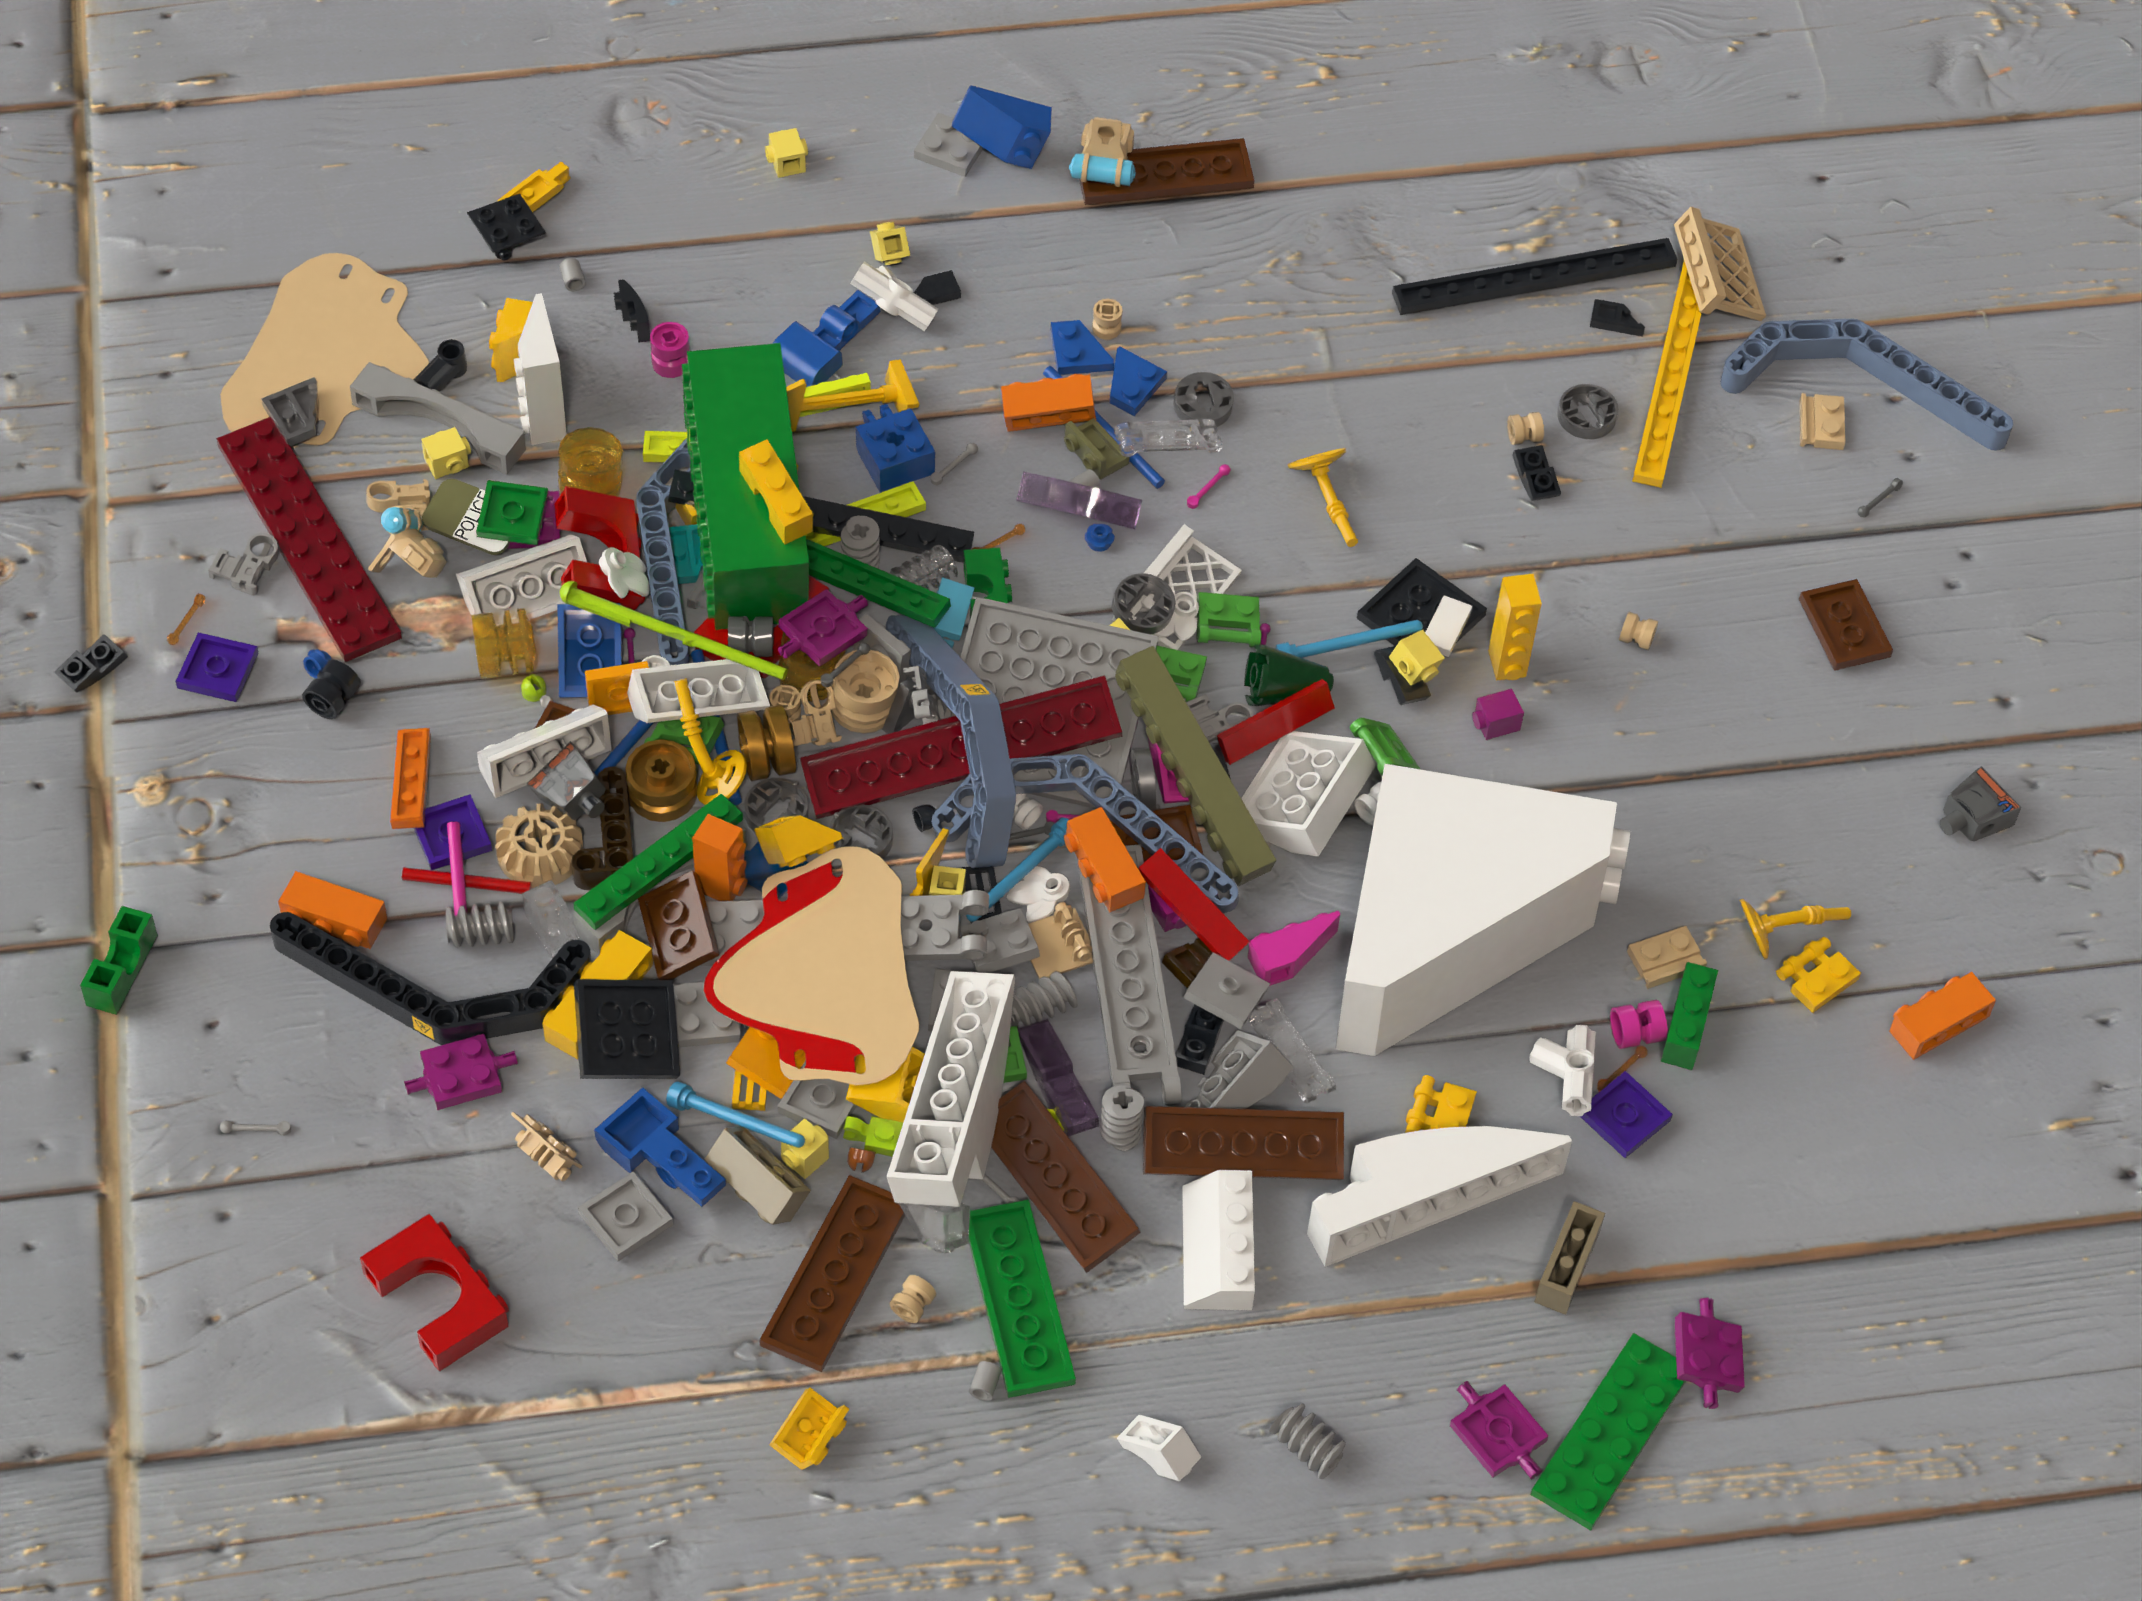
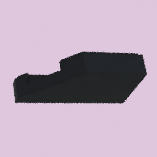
[914,270,961,305]
[1590,299,1645,337]

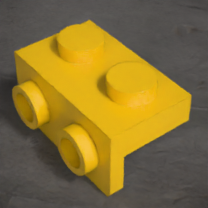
[769,1387,849,1470]

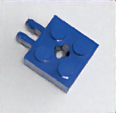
[856,404,935,493]

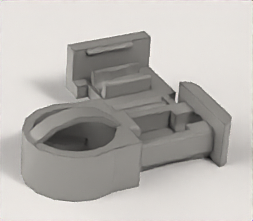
[209,533,279,595]
[903,666,945,724]
[1186,694,1253,743]

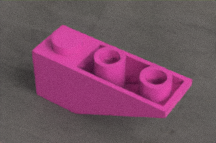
[1248,910,1340,986]

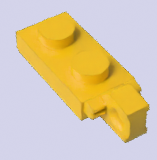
[498,162,570,212]

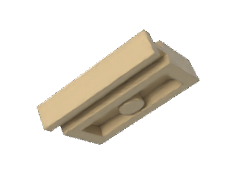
[1799,393,1845,450]
[1627,926,1707,989]

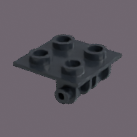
[467,193,546,261]

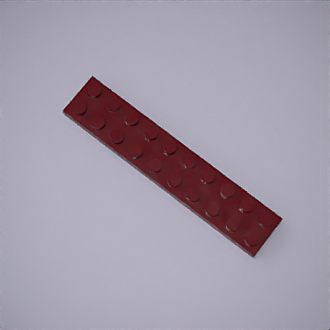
[216,417,402,662]
[800,675,1123,820]

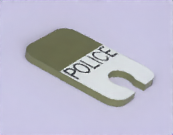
[422,479,510,555]

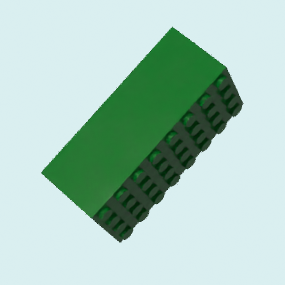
[682,343,809,630]

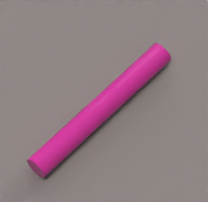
[447,822,468,915]

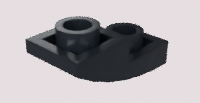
[614,279,650,342]
[1512,445,1561,501]
[54,634,128,693]
[1374,646,1431,705]
[1175,1004,1224,1075]

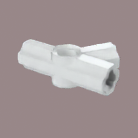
[850,261,938,331]
[1530,1025,1596,1116]

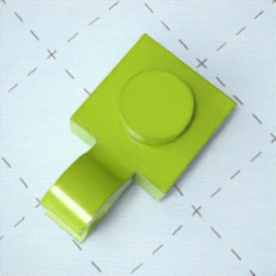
[843,1116,903,1157]

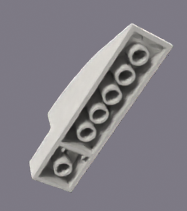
[887,971,1015,1207]
[1307,1126,1572,1267]

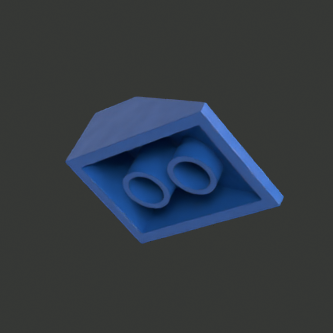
[952,85,1052,169]
[557,603,622,698]

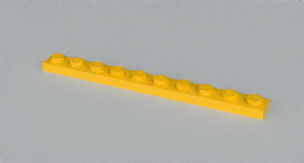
[1632,261,1702,488]

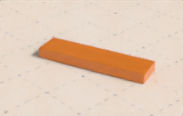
[390,728,431,829]

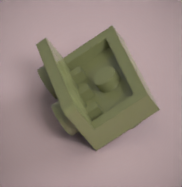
[1064,418,1130,480]

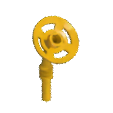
[1287,448,1358,547]
[674,678,747,805]
[1740,899,1851,960]

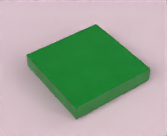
[476,480,549,545]

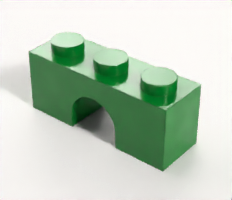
[963,547,1012,618]
[80,906,158,1015]
[1661,962,1718,1070]

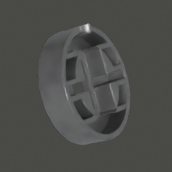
[1174,372,1234,429]
[1557,384,1619,439]
[1112,573,1176,634]
[1130,748,1160,811]
[744,778,809,832]
[829,804,893,860]

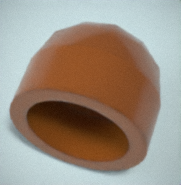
[847,1147,876,1173]

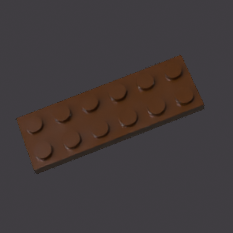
[1079,138,1255,205]
[991,1081,1141,1273]
[1143,1106,1344,1180]
[759,1175,910,1372]

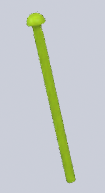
[560,581,788,680]

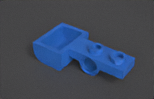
[772,290,881,387]
[594,1087,726,1207]

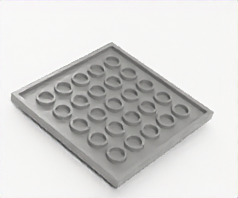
[943,597,1159,809]

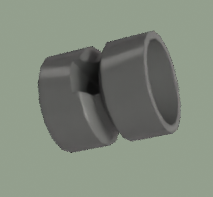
[728,616,774,657]

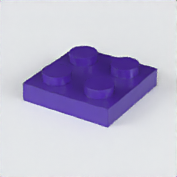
[175,632,259,702]
[414,794,492,870]
[1579,1071,1673,1158]

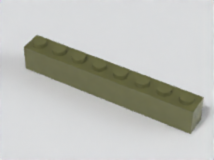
[1115,646,1276,886]

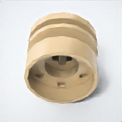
[831,650,900,734]

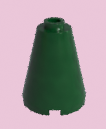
[1244,644,1334,706]

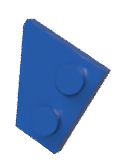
[1050,320,1114,375]
[1110,346,1167,416]

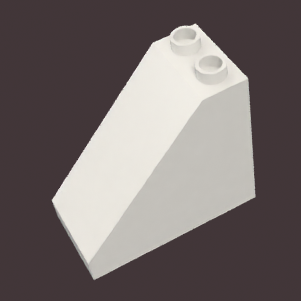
[1336,764,1630,1056]

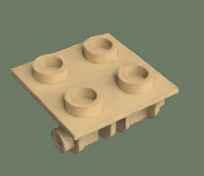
[1028,902,1093,979]
[511,1112,583,1181]

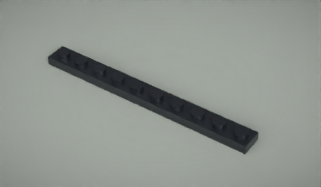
[1392,238,1678,315]
[668,469,974,563]

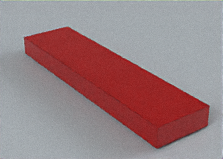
[1217,679,1335,765]
[1138,848,1250,961]

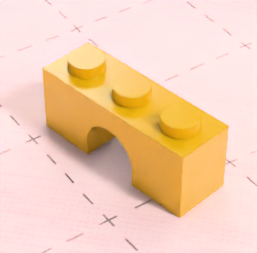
[739,439,813,545]

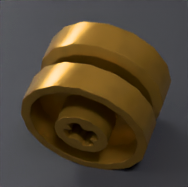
[737,705,796,782]
[625,739,697,822]

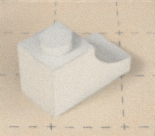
[1117,1415,1201,1481]

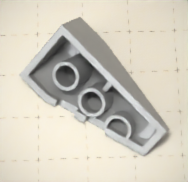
[1185,1030,1294,1109]

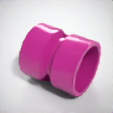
[650,322,689,378]
[1610,999,1668,1049]

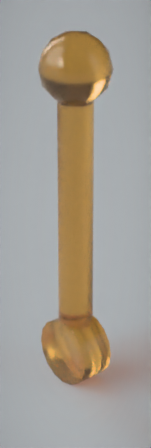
[971,523,1026,550]
[167,593,205,645]
[1597,1046,1648,1092]

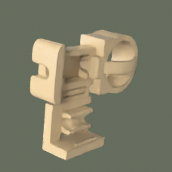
[366,479,430,531]
[787,680,842,746]

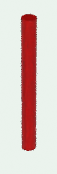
[402,867,532,895]

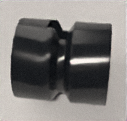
[302,659,361,719]

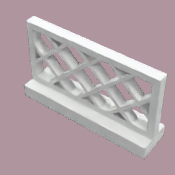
[1112,524,1242,650]

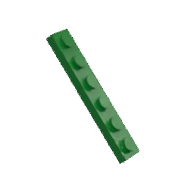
[806,539,951,628]
[573,794,743,930]

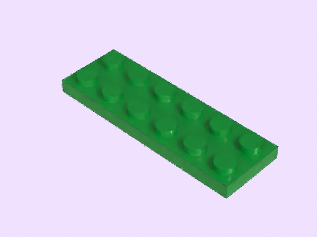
[963,1199,1076,1398]
[1530,1333,1686,1531]

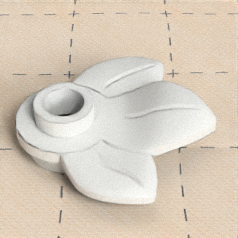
[599,547,650,599]
[1142,592,1199,642]
[1007,866,1070,923]

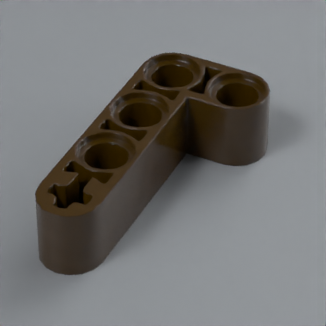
[571,766,633,890]

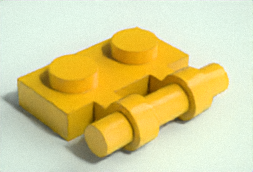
[1776,937,1861,1013]
[1405,1075,1477,1133]

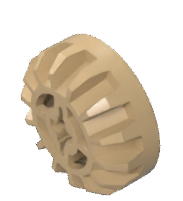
[495,803,583,888]

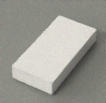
[1425,595,1473,657]

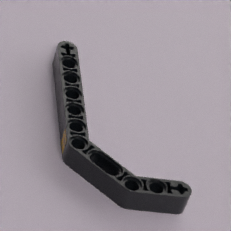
[270,912,592,1045]

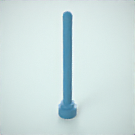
[1276,620,1423,658]
[966,817,1069,922]
[666,1081,805,1148]

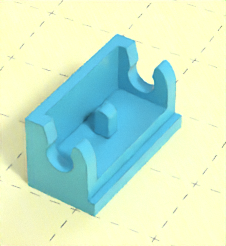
[934,577,974,648]

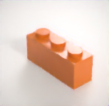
[1001,374,1096,432]
[1064,807,1146,913]
[692,814,747,901]
[278,871,387,949]
[1889,972,1996,1060]

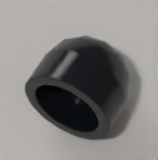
[912,805,937,832]

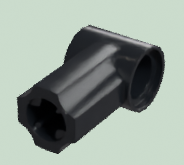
[414,339,467,392]

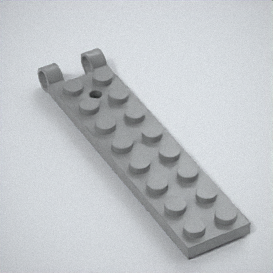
[1077,844,1182,1104]
[701,890,989,966]

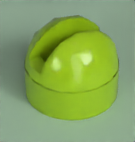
[521,674,547,702]

